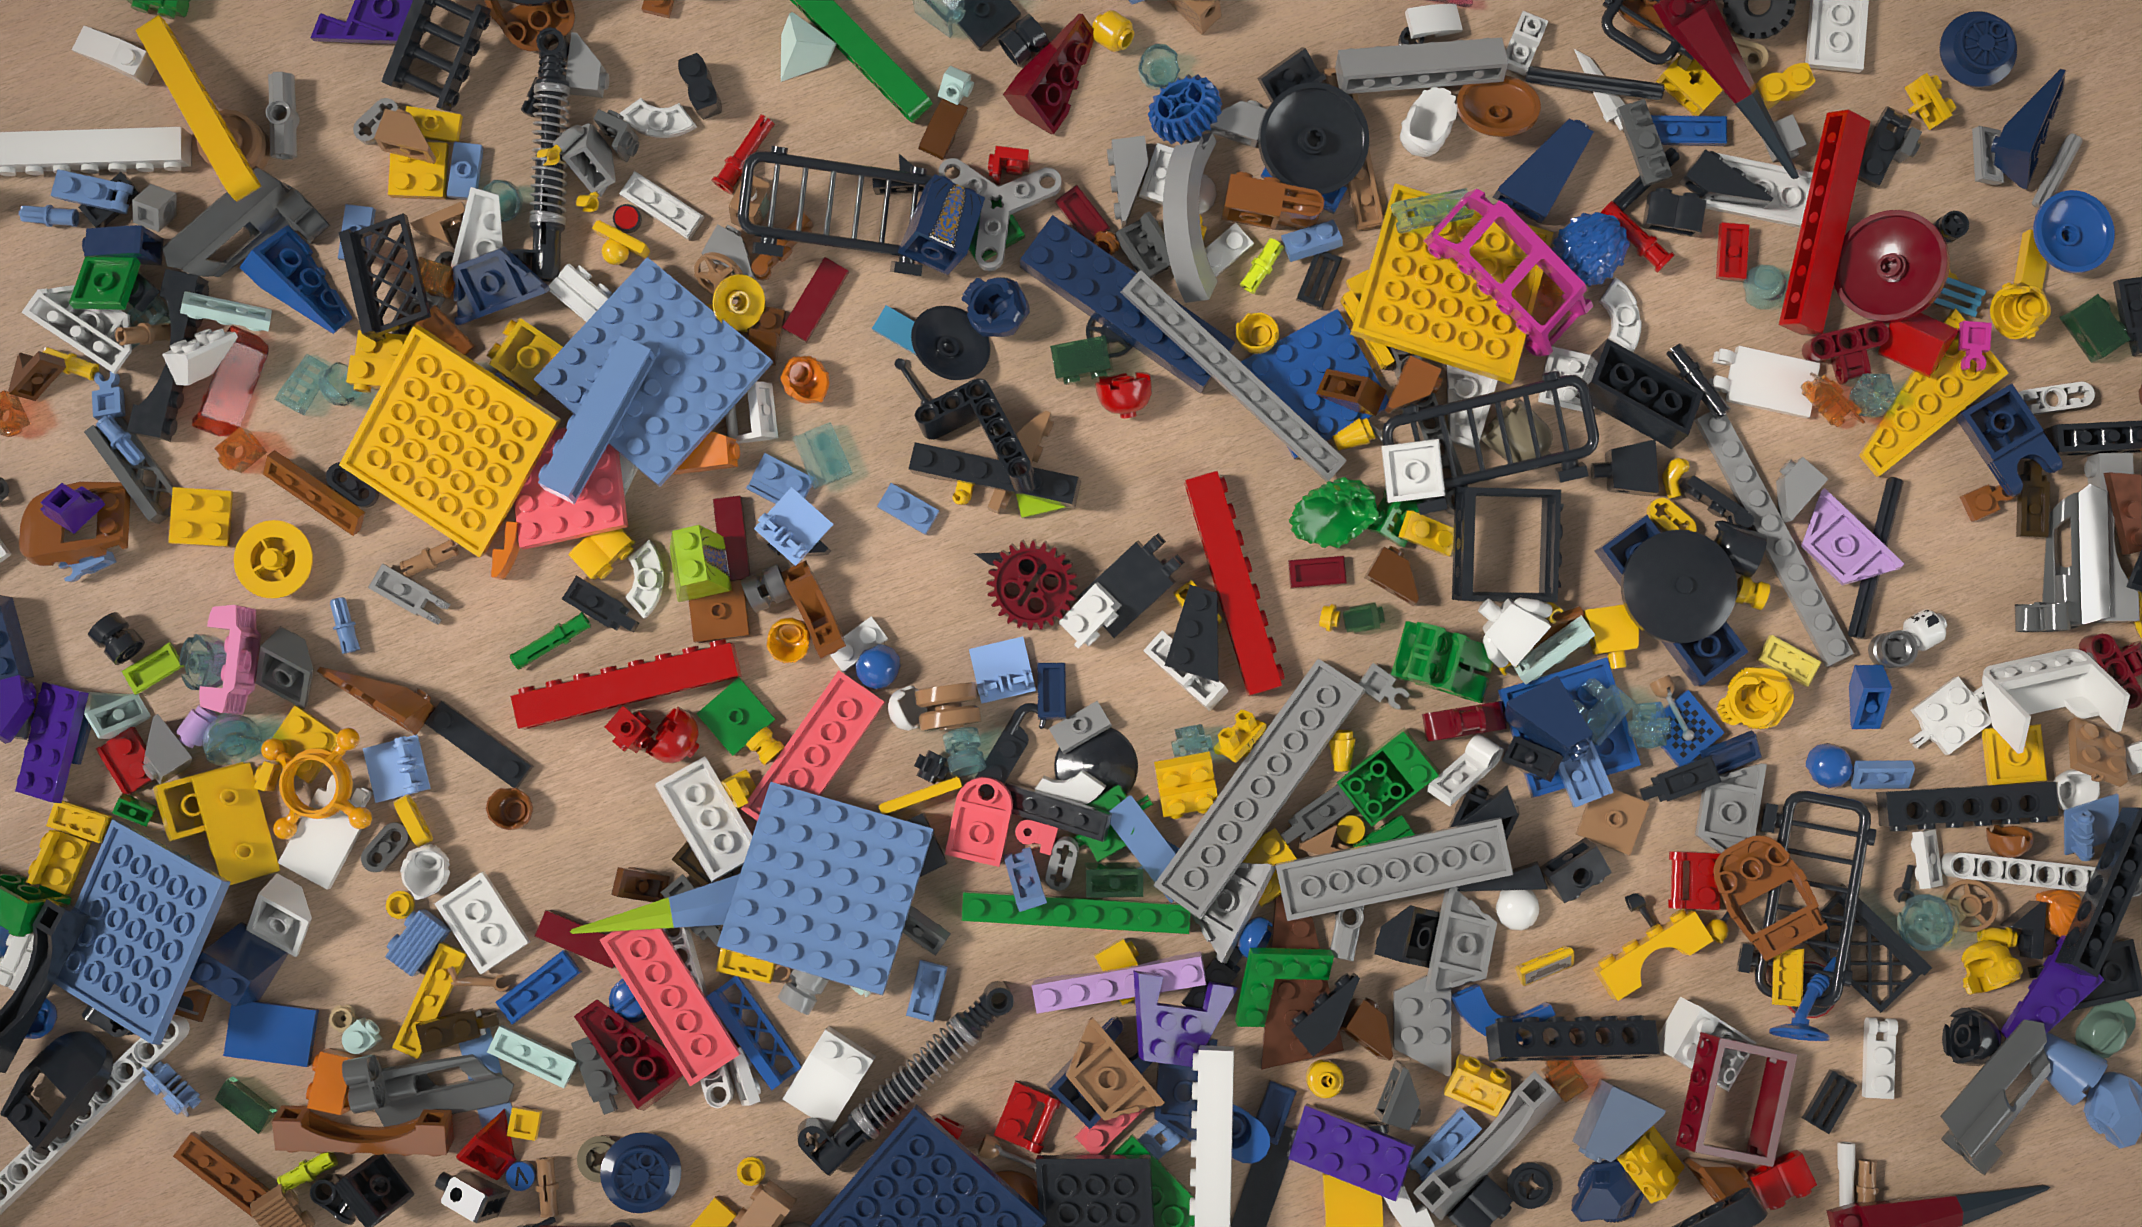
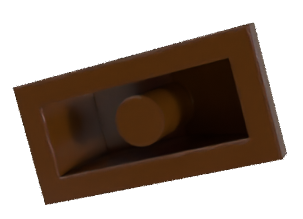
[1316,369,1387,416]
[1364,546,1419,606]
[1339,997,1393,1061]

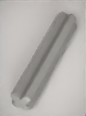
[2032,133,2083,209]

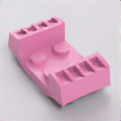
[199,605,261,714]

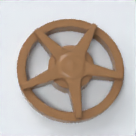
[694,252,743,295]
[1941,879,1998,933]

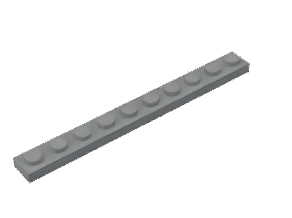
[1120,270,1347,482]
[1694,412,1854,667]

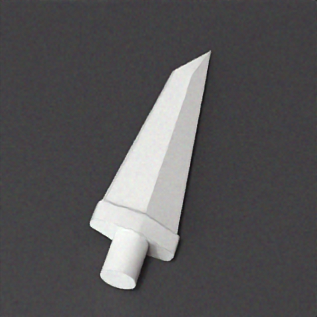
[1574,49,1625,131]

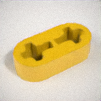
[1646,498,1696,532]
[394,794,433,847]

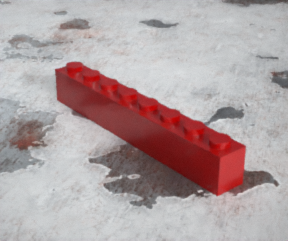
[1779,109,1870,335]
[1184,471,1285,696]
[510,639,742,729]

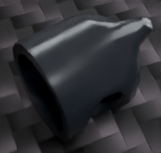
[1714,520,1767,578]

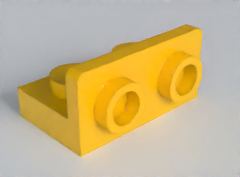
[27,830,92,895]
[1444,1054,1511,1117]

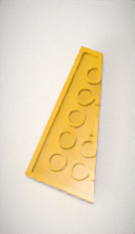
[1859,308,2009,477]

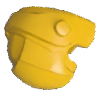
[1990,282,2051,339]
[1961,940,2023,995]

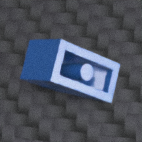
[1849,665,1892,729]

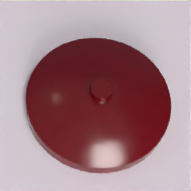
[1834,210,1950,323]

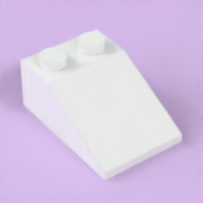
[783,1026,876,1129]

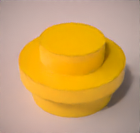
[1319,604,1341,632]
[386,891,415,919]
[737,1156,766,1186]

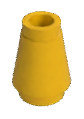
[1332,418,1376,451]
[1329,730,1356,772]

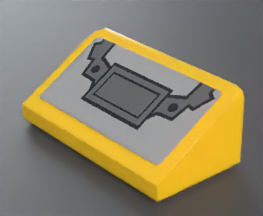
[1515,946,1574,986]

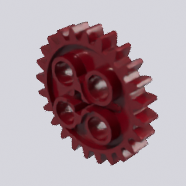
[986,539,1078,630]

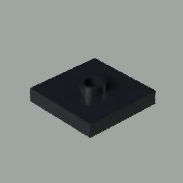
[944,0,1021,51]

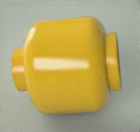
[1092,10,1134,52]
[1306,1059,1344,1098]

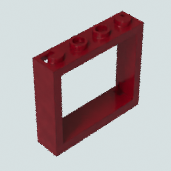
[1676,1032,1797,1167]

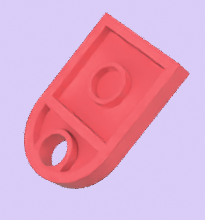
[945,777,1013,867]

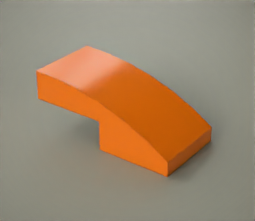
[491,522,520,580]

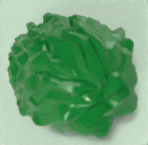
[1289,477,1379,548]

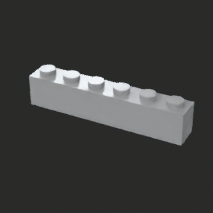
[1335,37,1508,94]

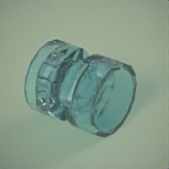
[943,727,986,777]

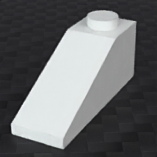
[72,26,156,86]

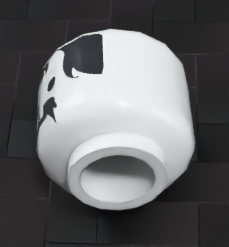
[1902,609,1947,651]

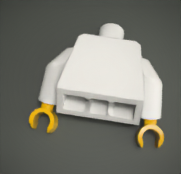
[1478,598,1563,676]

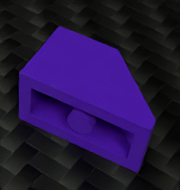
[0,675,37,744]

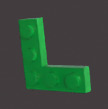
[1235,948,1334,1027]

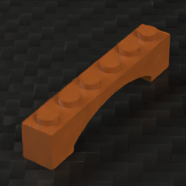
[272,1105,454,1157]

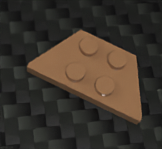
[1066,1017,1165,1121]

